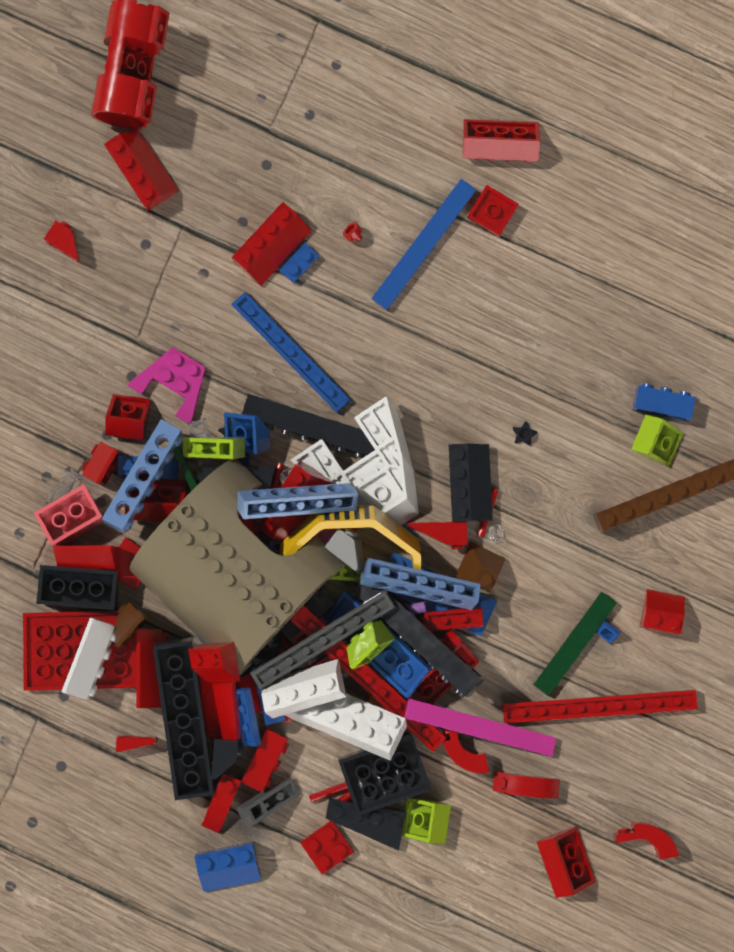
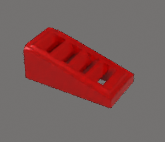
[116,735,158,752]

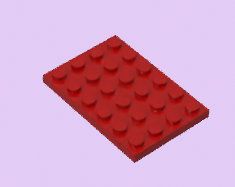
[23,611,136,691]

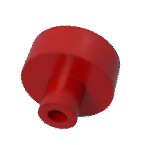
[343,222,363,242]

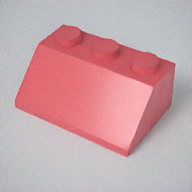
[34,484,104,547]

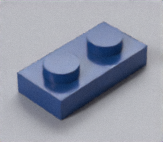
[279,243,319,284]

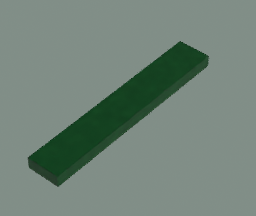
[533,592,617,696]

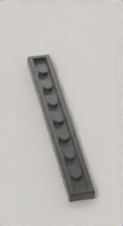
[250,590,395,690]

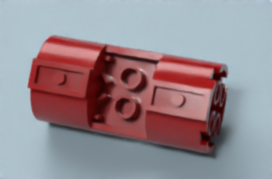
[91,0,170,129]

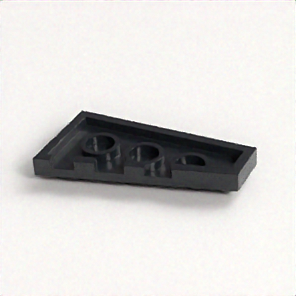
[326,798,406,851]

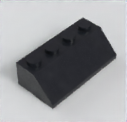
[448,443,493,522]
[36,565,119,610]

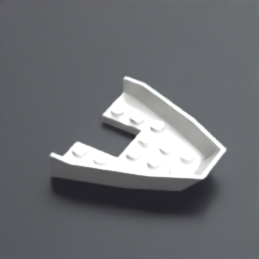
[290,396,419,525]

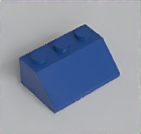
[194,841,261,892]

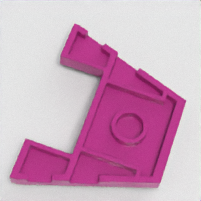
[127,347,206,425]

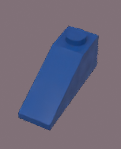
[117,455,179,480]

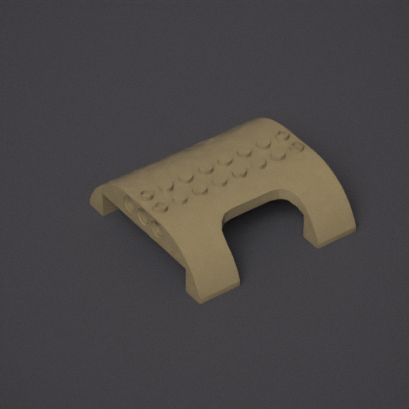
[129,459,346,676]

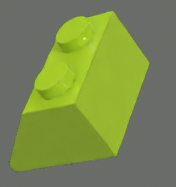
[631,415,684,468]
[347,620,395,670]
[402,797,451,844]

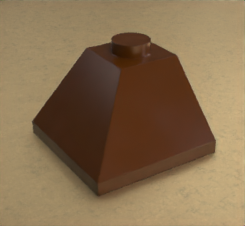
[455,542,506,593]
[115,602,149,647]

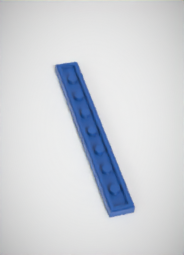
[371,179,477,311]
[231,292,351,413]

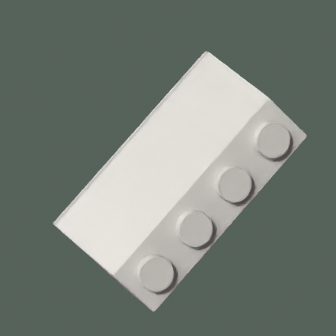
[62,618,116,700]
[262,659,346,718]

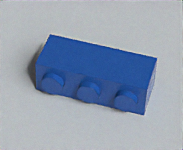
[632,384,696,422]

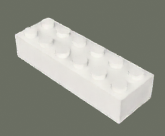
[285,694,407,761]

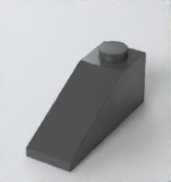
[236,778,300,825]

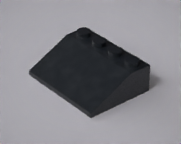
[338,732,432,816]

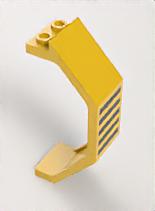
[280,505,421,570]

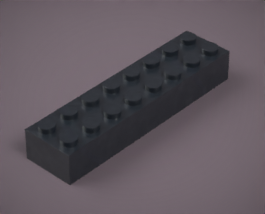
[153,637,215,801]

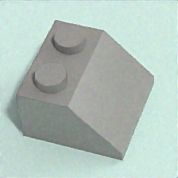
[325,528,364,571]

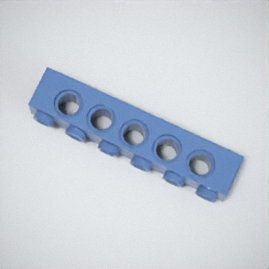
[102,419,183,534]
[237,483,358,519]
[360,558,480,610]

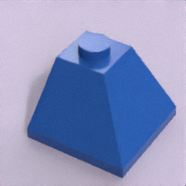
[224,412,270,454]

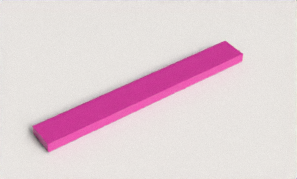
[404,699,556,757]

